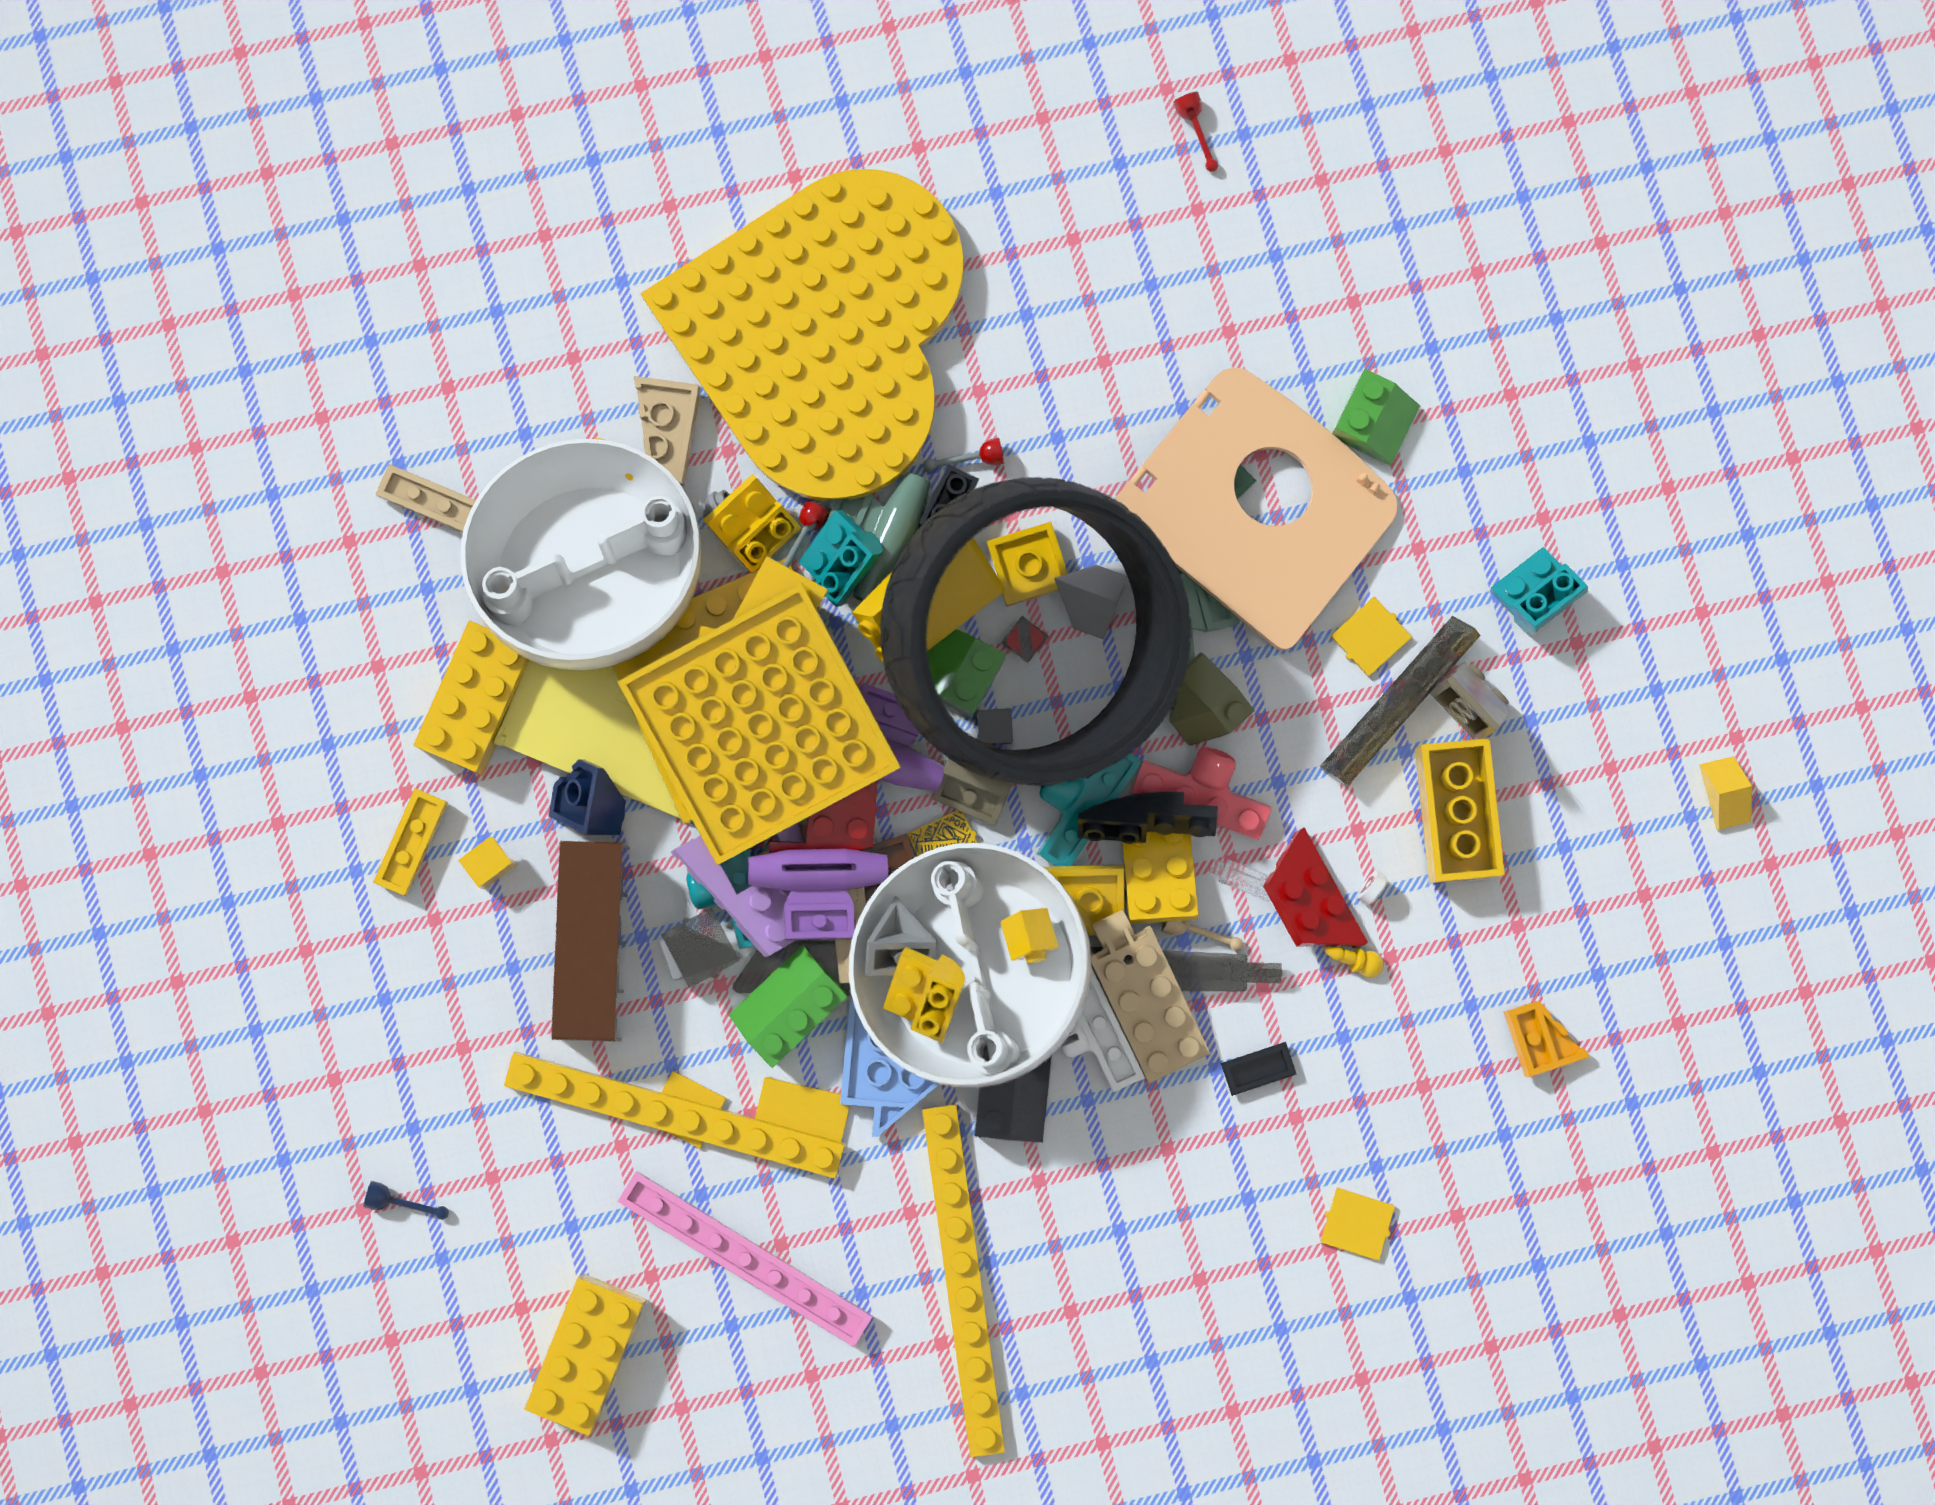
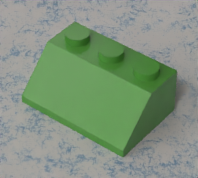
[729,944,851,1068]

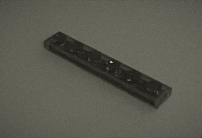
[1320,615,1481,787]

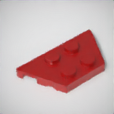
[1263,827,1368,948]

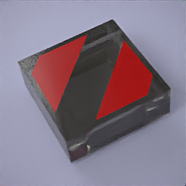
[1001,616,1049,664]

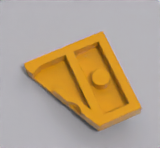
[1504,1001,1589,1078]

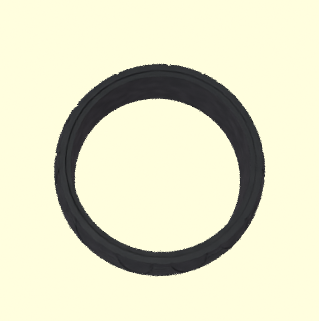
[880,477,1191,786]

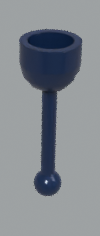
[363,1180,449,1220]

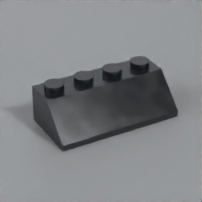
[974,1045,1052,1143]

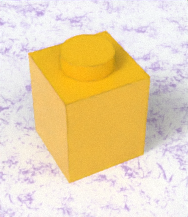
[1000,907,1058,964]

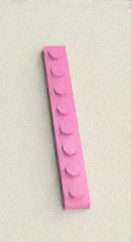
[617,1171,873,1347]

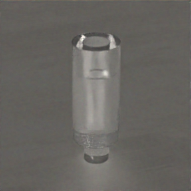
[1209,859,1271,902]

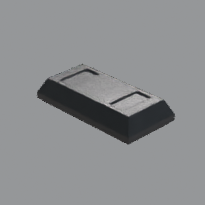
[1221,1042,1297,1096]

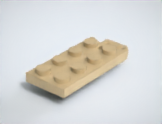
[1091,910,1211,1084]

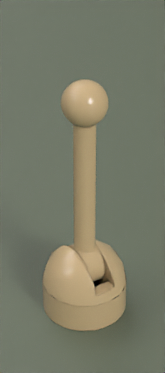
[1161,920,1243,951]

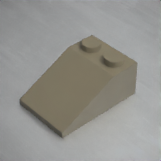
[1429,661,1511,740]

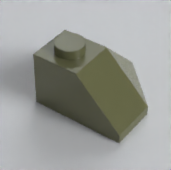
[1169,652,1255,746]

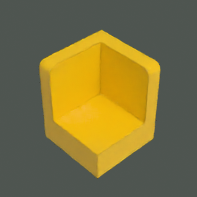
[458,837,517,889]

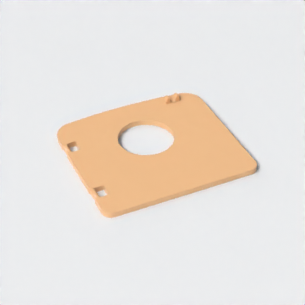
[1115,367,1398,651]

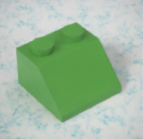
[1332,369,1420,466]

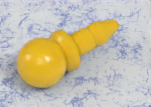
[1324,947,1384,978]

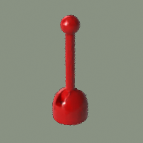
[1173,91,1219,172]

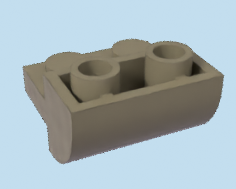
[932,736,1013,826]

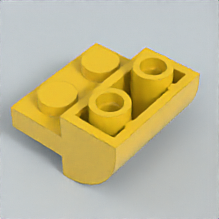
[703,474,802,574]
[883,947,965,1043]

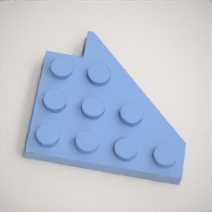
[840,1000,940,1137]

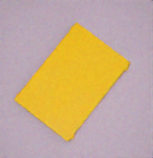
[755,1077,850,1142]

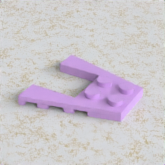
[671,823,803,957]

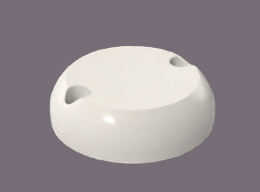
[461,439,702,670]
[849,843,1092,1087]

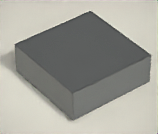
[977,708,1013,745]

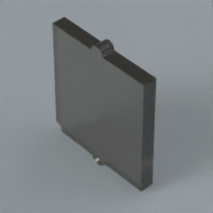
[661,908,740,988]

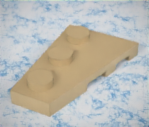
[634,376,701,486]

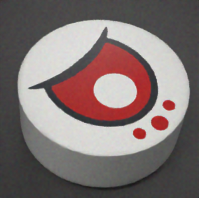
[1357,870,1388,905]

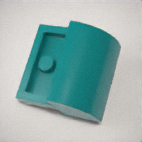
[799,510,883,607]
[1491,547,1588,634]

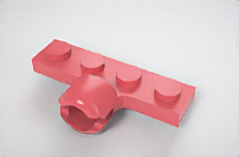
[1131,747,1271,840]

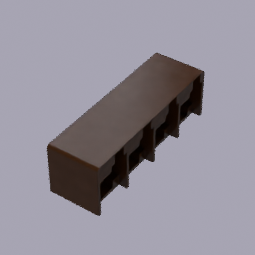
[551,841,630,1042]

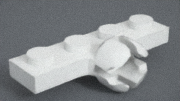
[1061,966,1145,1092]

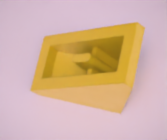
[1699,756,1752,830]

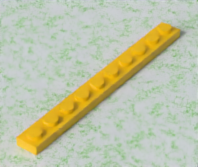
[504,1051,845,1179]
[922,1104,1005,1458]

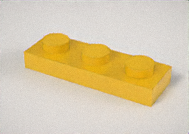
[373,788,448,896]

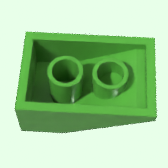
[884,629,1006,718]

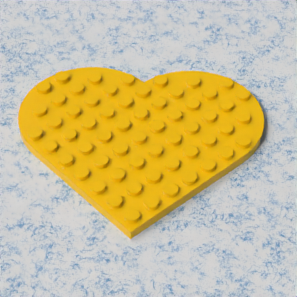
[640,169,964,501]

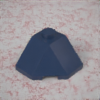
[548,759,626,835]

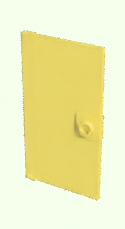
[494,660,695,825]

